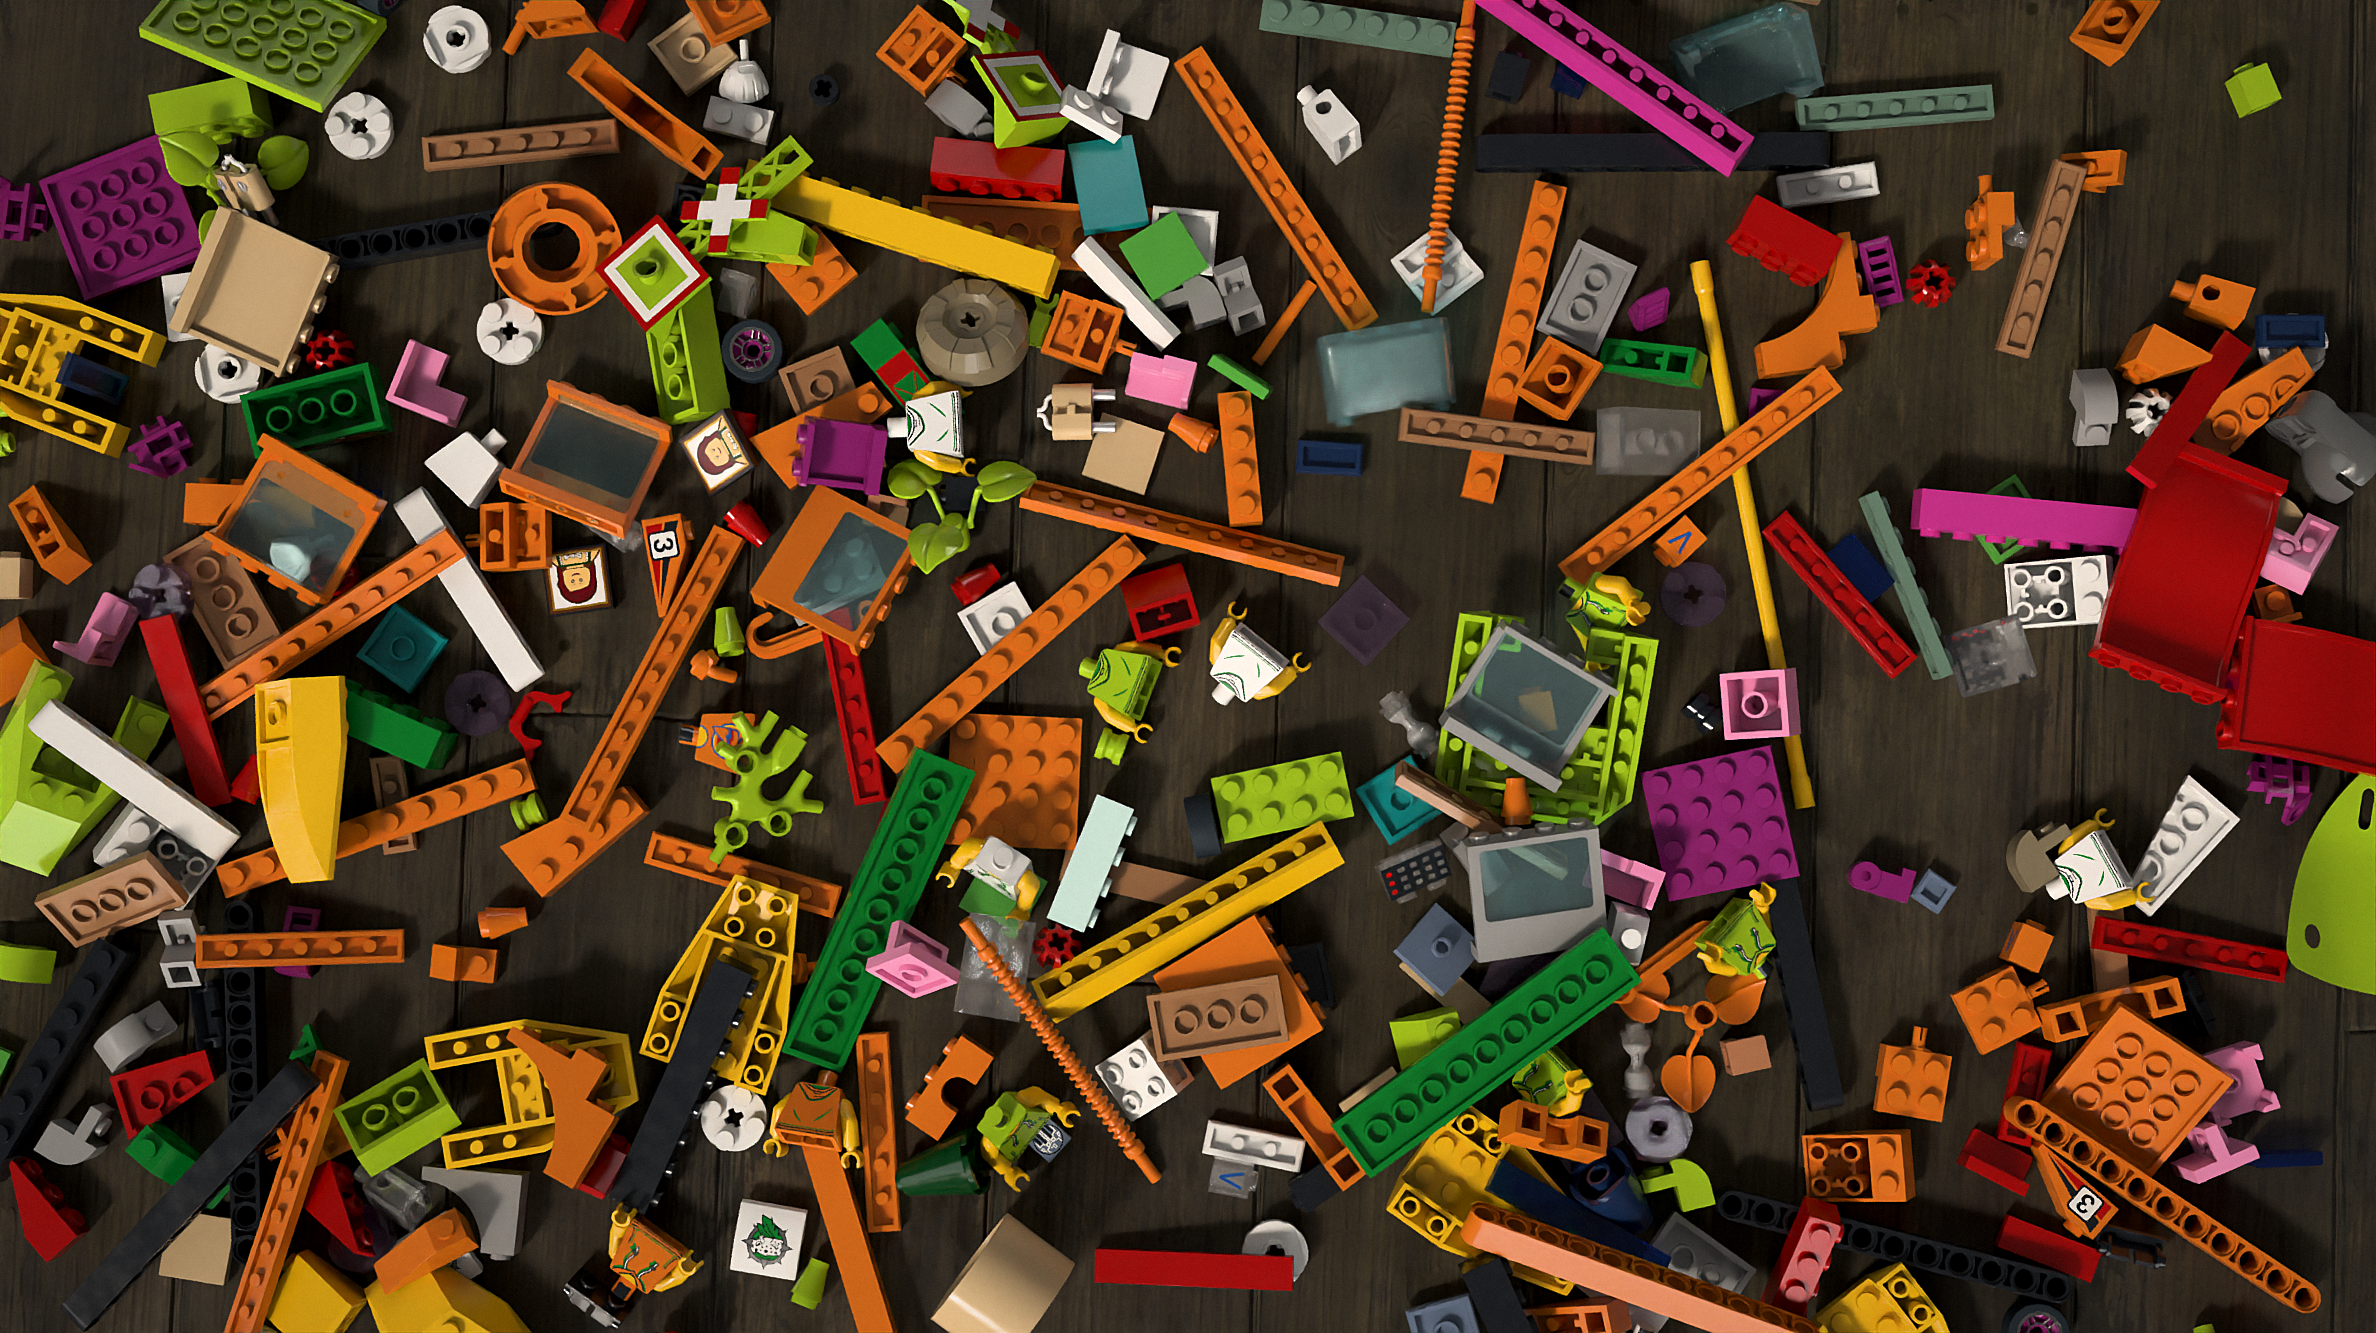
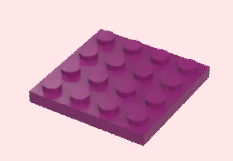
[39,134,202,303]
[1640,745,1801,902]

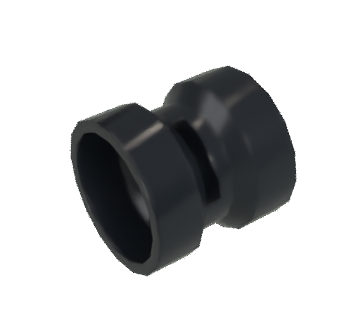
[1680,689,1723,735]

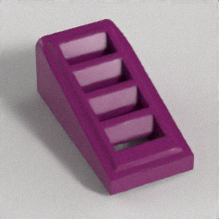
[1856,235,1904,308]
[1627,287,1670,333]
[274,905,322,979]

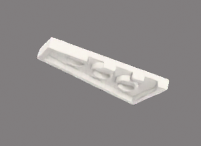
[2129,775,2240,917]

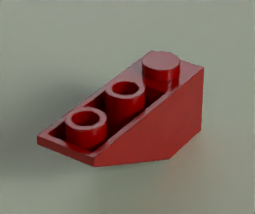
[9,1156,90,1263]
[303,1160,375,1257]

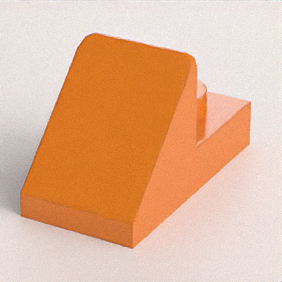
[2060,149,2127,193]
[429,943,500,983]

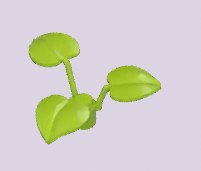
[158,131,309,246]
[887,458,1037,574]

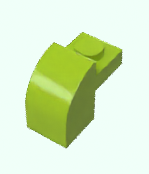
[0,940,57,984]
[1637,1155,1716,1212]

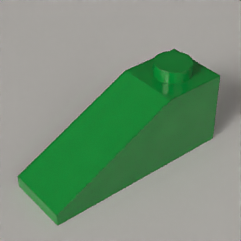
[1599,338,1709,389]
[125,1121,230,1210]

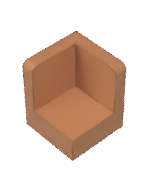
[862,494,911,532]
[1719,1035,1772,1076]

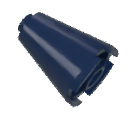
[1569,1147,1653,1235]

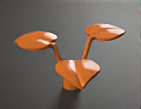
[1618,973,1766,1113]

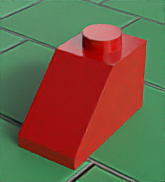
[578,1133,632,1200]

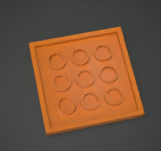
[945,713,1083,850]
[2039,1001,2234,1177]

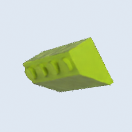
[646,283,731,426]

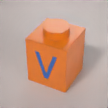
[1651,515,1707,568]
[1999,919,2054,973]

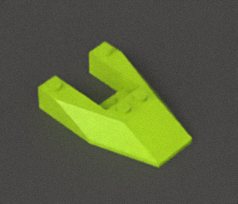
[0,658,170,877]

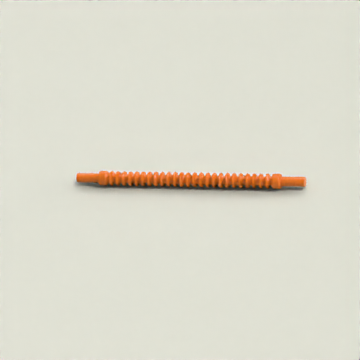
[1421,0,1476,313]
[959,916,1162,1184]

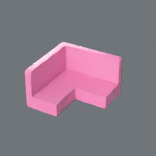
[385,339,468,428]
[1125,352,1197,410]
[2259,513,2339,595]
[52,592,141,667]
[1581,849,1666,910]

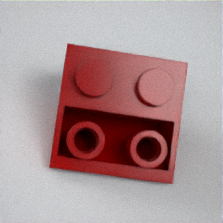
[1119,563,1201,643]

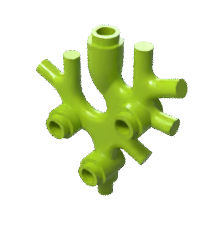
[708,710,823,865]

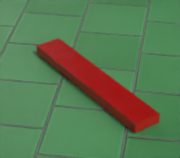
[2125,330,2252,490]
[1760,510,1918,679]
[821,606,888,806]
[138,612,236,808]
[2090,916,2288,983]
[1094,1247,1294,1291]

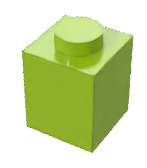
[2225,62,2282,118]

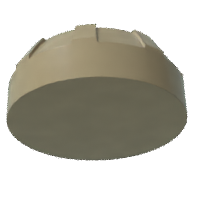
[916,278,1030,387]

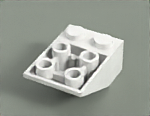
[2004,555,2114,630]
[93,802,220,911]

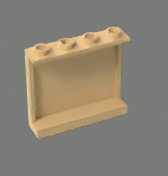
[168,206,340,377]

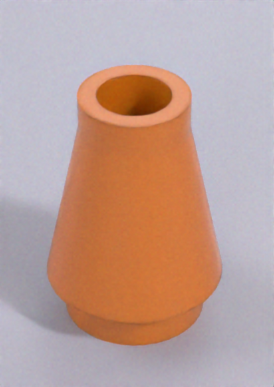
[1168,412,1219,454]
[1501,777,1534,825]
[478,907,529,940]

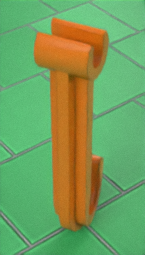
[745,601,880,660]
[1613,921,1712,1004]

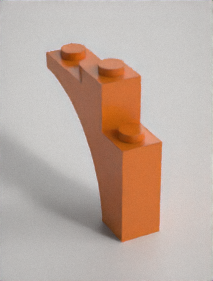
[567,47,724,181]
[1754,232,1880,380]
[506,1025,620,1190]

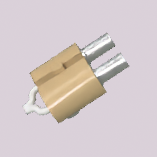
[214,154,279,227]
[1037,383,1116,440]

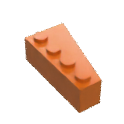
[500,786,652,897]

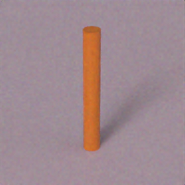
[1251,280,1317,367]

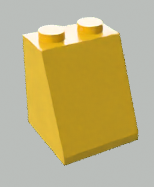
[266,1249,368,1333]

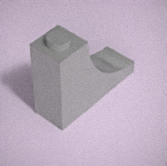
[421,1162,530,1260]

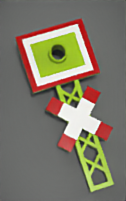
[943,0,1071,149]
[595,135,814,343]

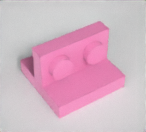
[865,920,960,998]
[2170,1120,2260,1184]

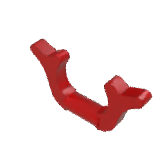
[509,691,573,762]

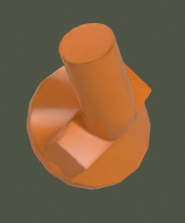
[690,649,737,684]
[792,952,817,985]

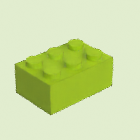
[148,77,274,145]
[333,1057,462,1177]

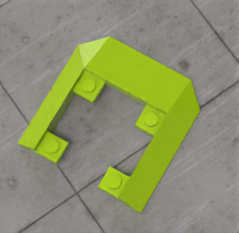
[1434,610,1659,826]

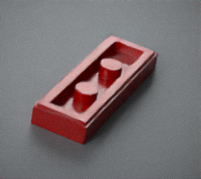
[1995,1042,2052,1147]
[1994,1214,2101,1283]

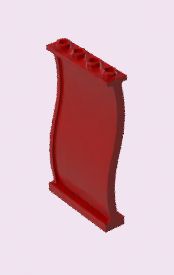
[2087,441,2289,705]
[2215,615,2376,777]

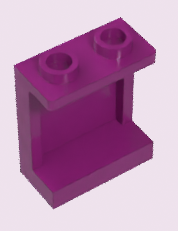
[792,415,888,496]

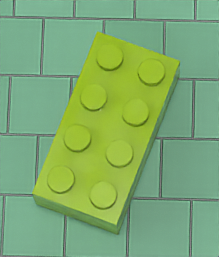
[1211,751,1354,844]

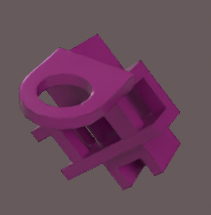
[0,174,50,242]
[127,415,194,479]
[2246,754,2313,826]

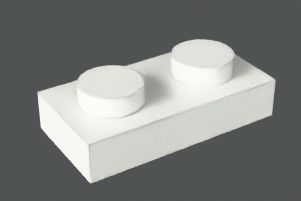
[1059,84,1123,144]
[703,96,776,146]

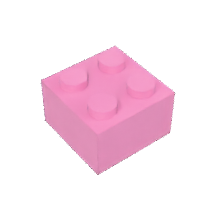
[1720,668,1801,740]

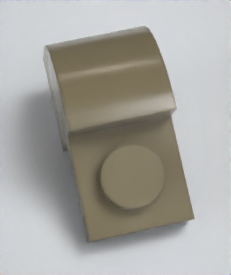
[2006,821,2073,893]

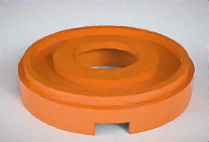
[487,181,622,315]

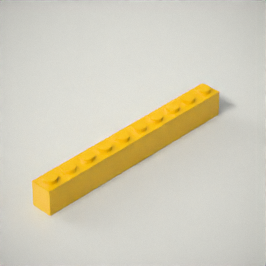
[744,158,1061,300]
[1031,820,1345,1023]

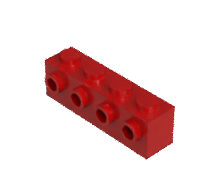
[930,137,1065,202]
[1760,1196,1844,1318]

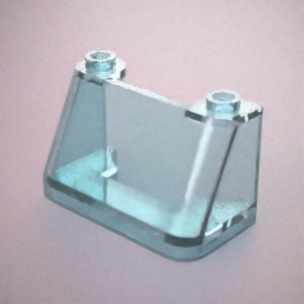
[1668,2,1824,118]
[1315,317,1457,427]

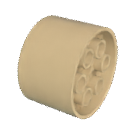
[930,1213,1075,1333]

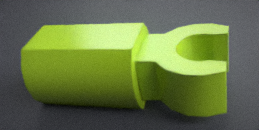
[1028,293,1060,348]

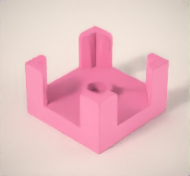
[2201,1041,2281,1127]

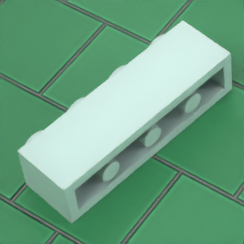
[1047,794,1138,933]

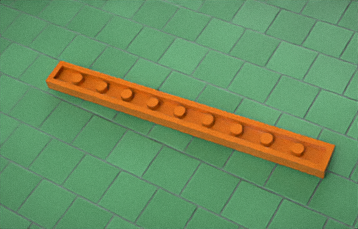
[1174,46,1379,336]
[1460,180,1567,504]
[1557,364,1843,585]
[1019,480,1345,587]
[560,525,746,833]
[199,526,467,722]
[875,534,1146,774]
[215,758,539,898]
[224,1050,350,1333]

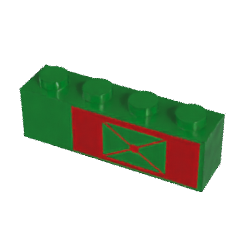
[850,318,966,426]

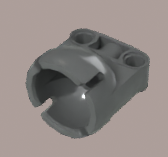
[2265,390,2376,504]

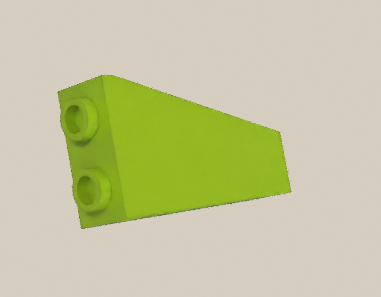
[693,184,819,266]

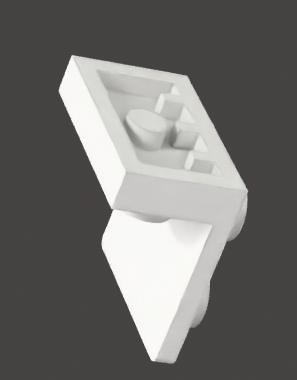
[1086,29,1169,120]
[1095,1028,1194,1121]

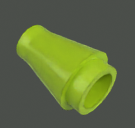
[714,607,746,657]
[790,1257,830,1310]

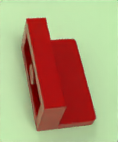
[596,0,648,43]
[1956,1128,2033,1197]

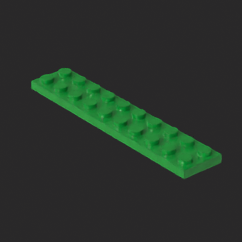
[781,746,976,1073]
[1330,925,1642,1179]

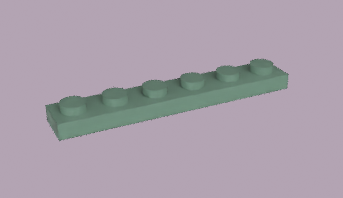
[1259,0,1456,58]
[1794,85,1995,132]
[1858,491,1954,680]

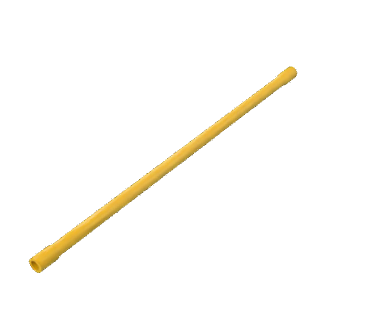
[1690,260,1815,809]

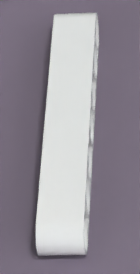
[394,486,545,692]
[28,698,241,861]

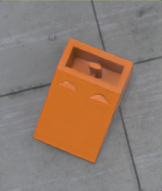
[1802,1129,1916,1202]

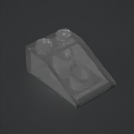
[1596,406,1701,476]
[953,912,1036,1022]

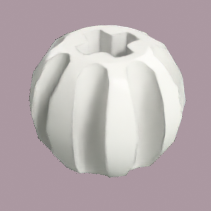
[2126,388,2173,437]

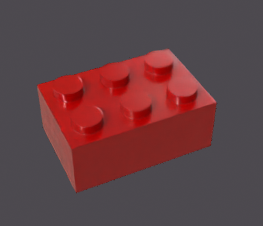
[1726,194,1844,287]

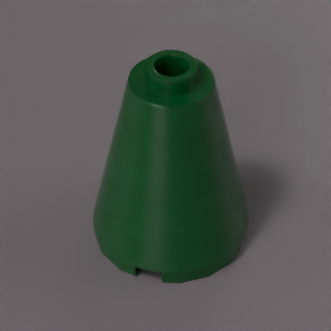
[895,1128,991,1196]

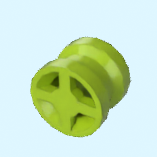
[1094,727,1130,766]
[510,792,548,832]

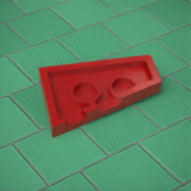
[109,1048,219,1139]

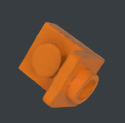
[2251,584,2303,624]

